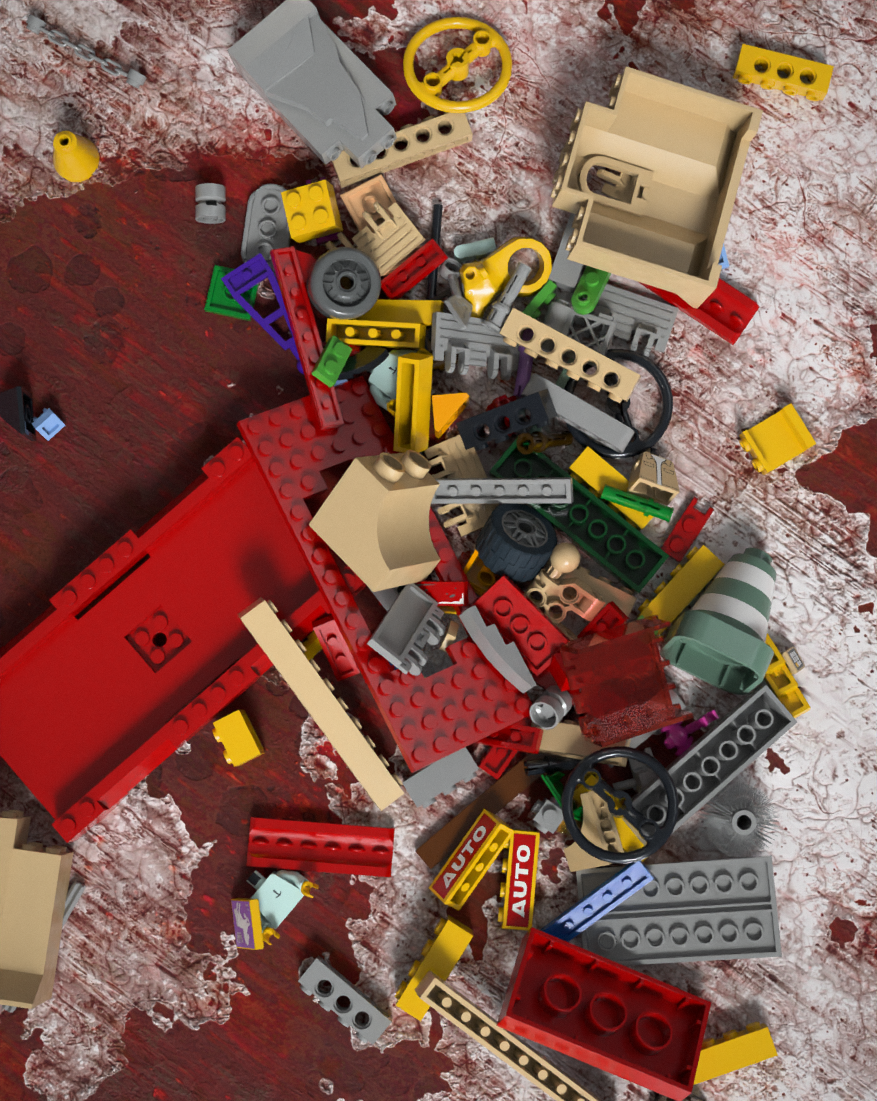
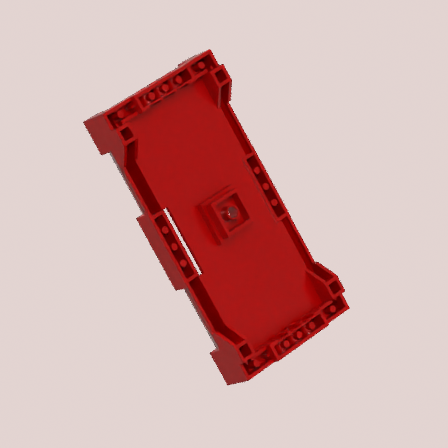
[0,437,367,843]

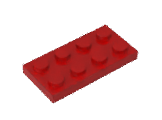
[469,574,572,676]

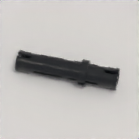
[524,756,597,776]

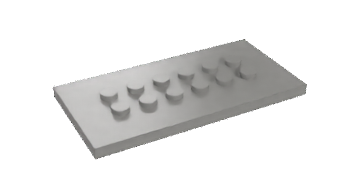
[576,855,782,966]

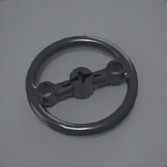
[564,349,673,459]
[561,746,679,864]

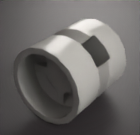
[195,183,226,224]
[529,685,572,730]

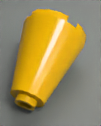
[53,131,100,182]

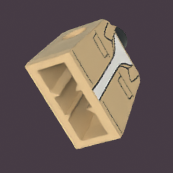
[627,448,679,506]

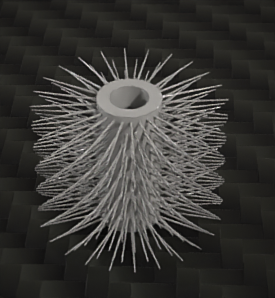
[699,782,780,859]

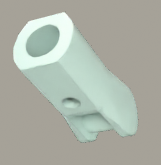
[454,237,496,263]

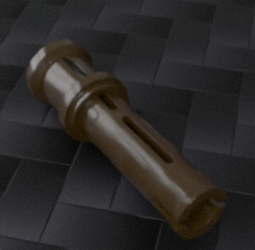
[516,431,573,454]

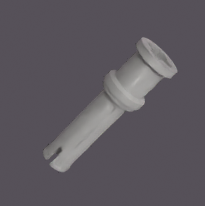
[481,262,532,334]

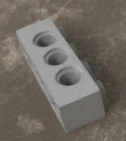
[298,955,393,1045]

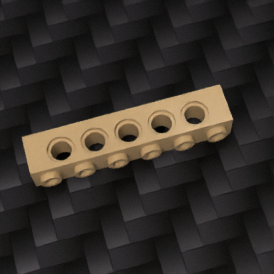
[332,112,473,188]
[500,308,641,403]

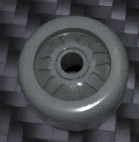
[307,247,381,320]

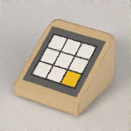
[780,646,805,675]

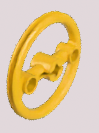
[403,17,512,113]

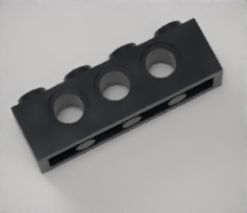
[456,389,557,451]

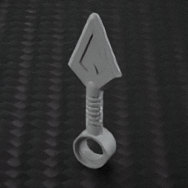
[439,257,473,330]

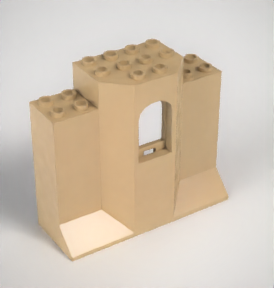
[550,66,763,309]
[0,810,74,1009]

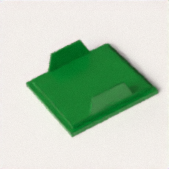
[541,772,583,822]

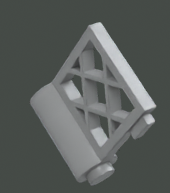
[542,299,617,367]

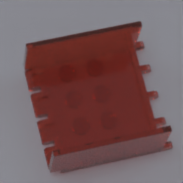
[560,615,694,747]

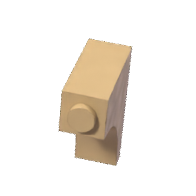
[564,791,624,872]

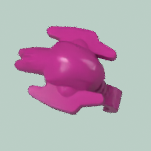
[661,709,719,756]

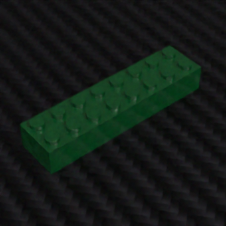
[489,437,669,595]

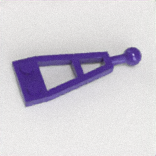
[221,253,304,374]

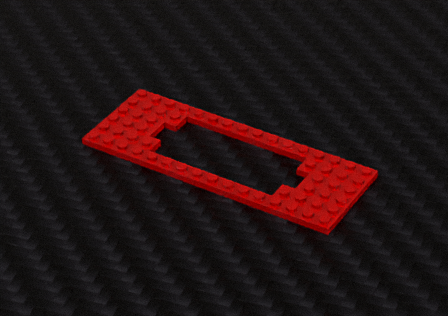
[237,376,532,773]

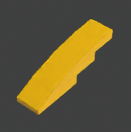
[764,633,811,718]

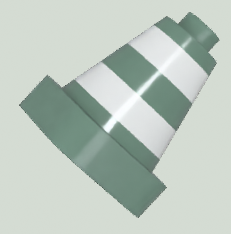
[659,548,777,695]

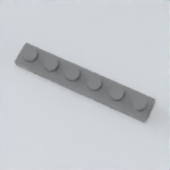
[431,477,573,504]

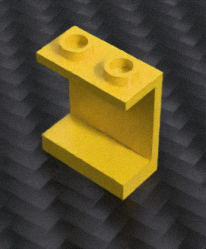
[739,403,816,476]

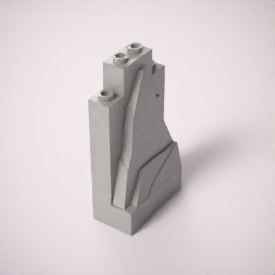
[227,0,397,169]

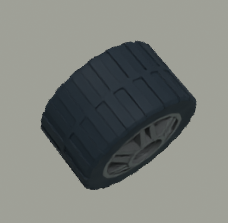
[476,503,557,582]

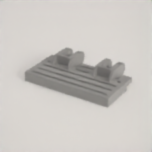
[575,284,679,358]
[431,312,520,381]
[367,583,446,676]

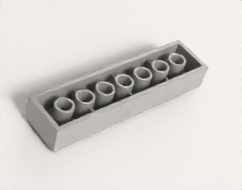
[620,685,797,846]

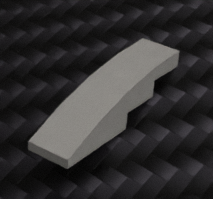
[459,605,536,693]

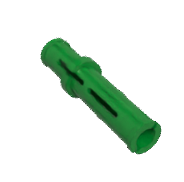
[600,484,674,522]

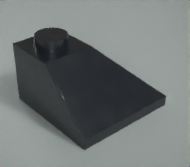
[0,386,36,441]

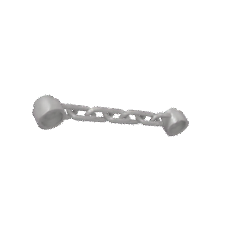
[26,14,147,89]

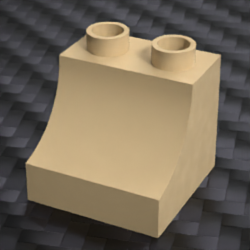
[309,450,441,592]

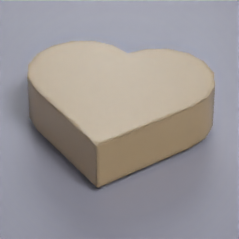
[439,620,459,653]

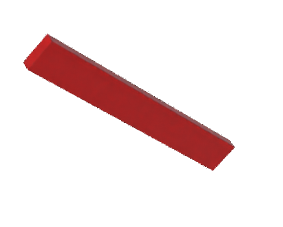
[270,246,345,431]

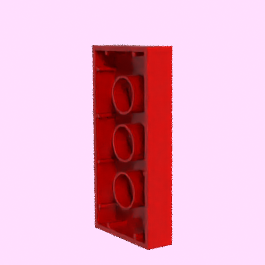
[496,927,711,1101]

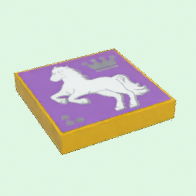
[231,898,264,950]

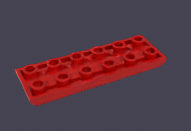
[637,278,759,345]
[246,817,395,877]

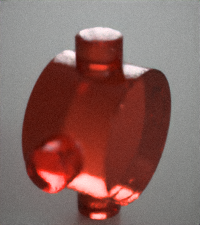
[458,550,471,568]

